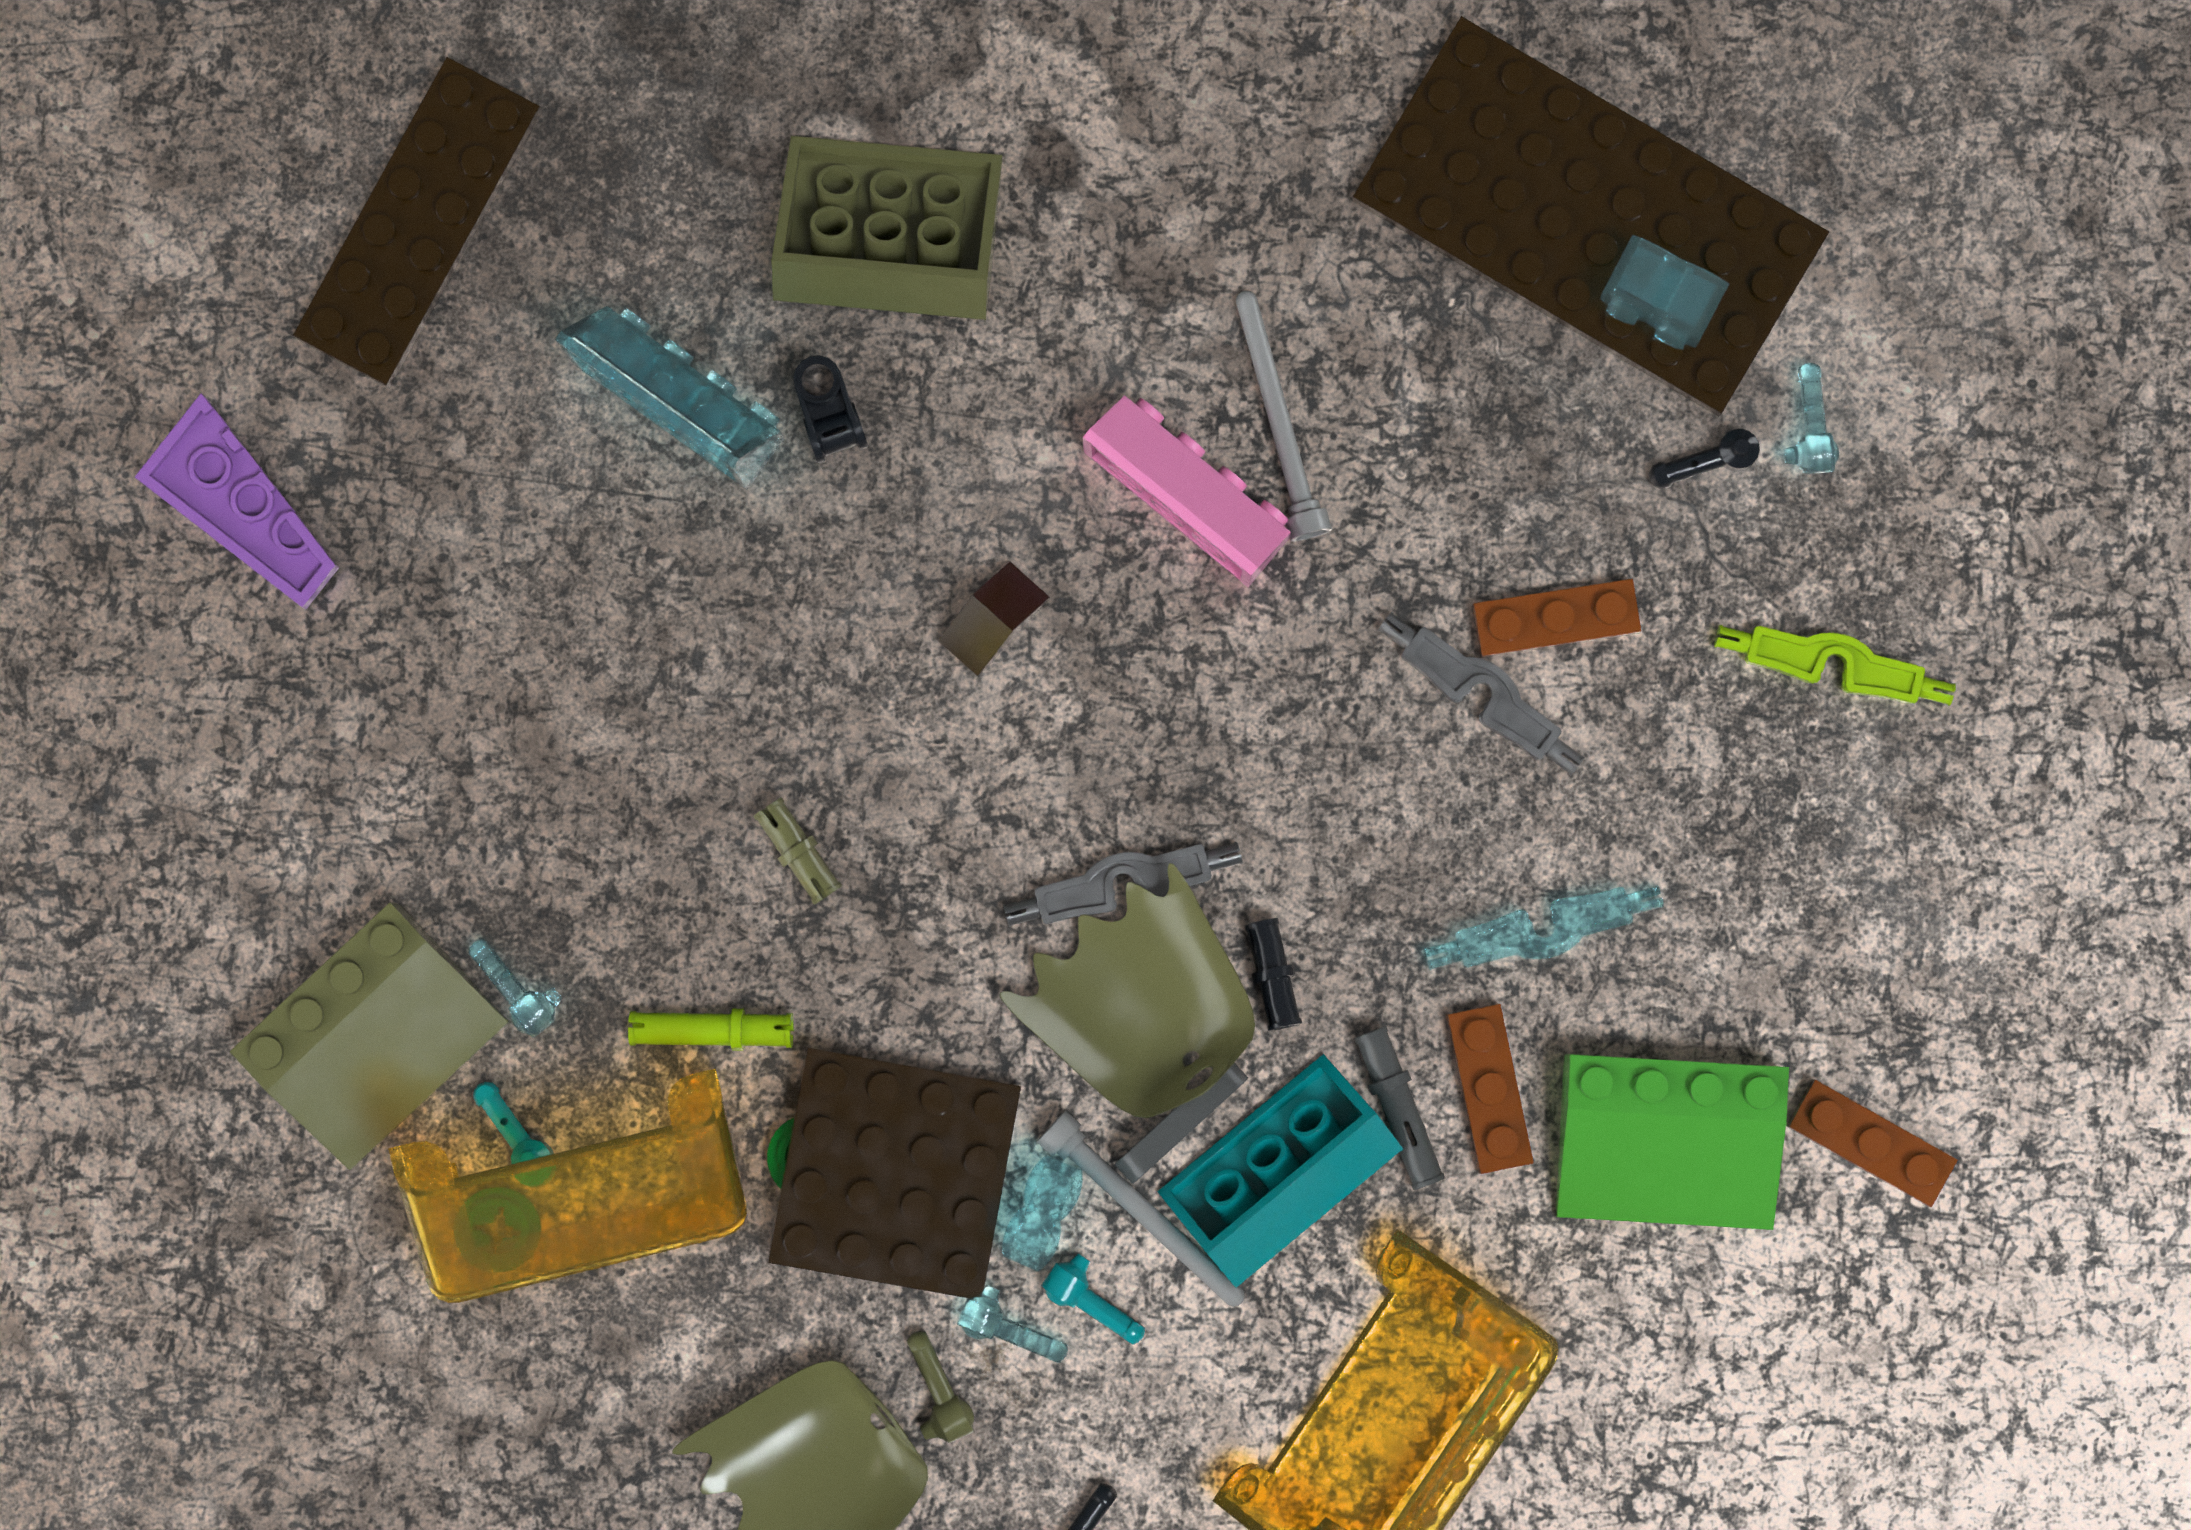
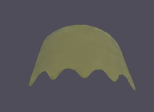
[1000,863,1255,1118]
[672,1360,928,1530]

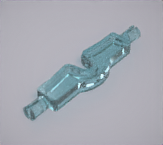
[1423,885,1664,970]

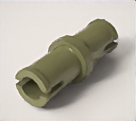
[753,797,843,905]

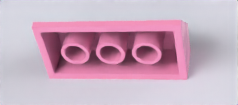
[1083,395,1291,588]

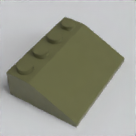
[771,136,1002,320]
[229,902,509,1170]

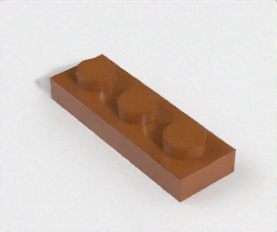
[1472,579,1641,658]
[1446,1004,1534,1174]
[1786,1079,1958,1207]

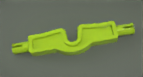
[1714,625,1956,706]

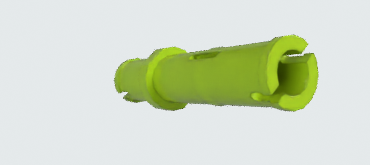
[628,1008,794,1051]

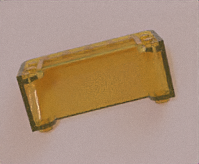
[388,1068,747,1303]
[1212,1229,1559,1530]

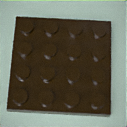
[767,1047,1021,1301]

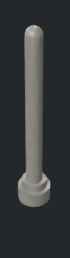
[1236,290,1332,542]
[1037,1110,1245,1307]

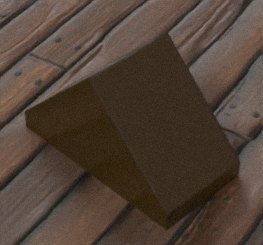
[938,562,1050,677]

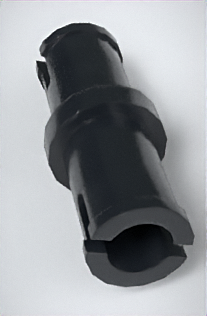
[1245,918,1302,1031]

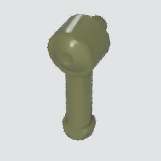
[907,1331,975,1443]

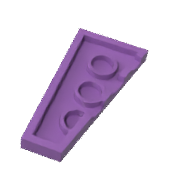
[135,393,339,609]

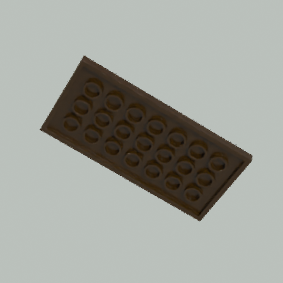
[1352,16,1830,417]

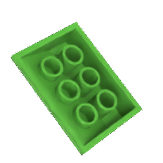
[1556,1054,1789,1230]

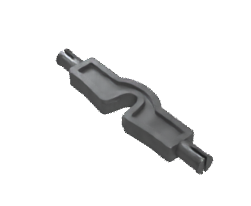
[1378,612,1585,776]
[1003,842,1243,927]

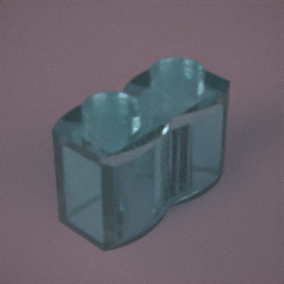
[1600,235,1729,349]
[1002,1154,1083,1271]

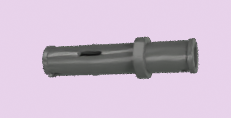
[1354,1026,1445,1190]

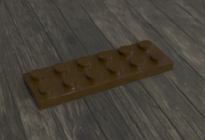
[293,57,543,389]

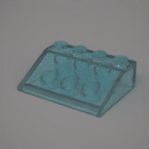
[555,306,785,490]

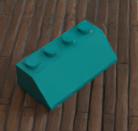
[1157,1054,1403,1288]

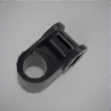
[793,355,869,464]

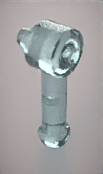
[1784,363,1839,474]
[468,939,563,1038]
[956,1285,1068,1363]

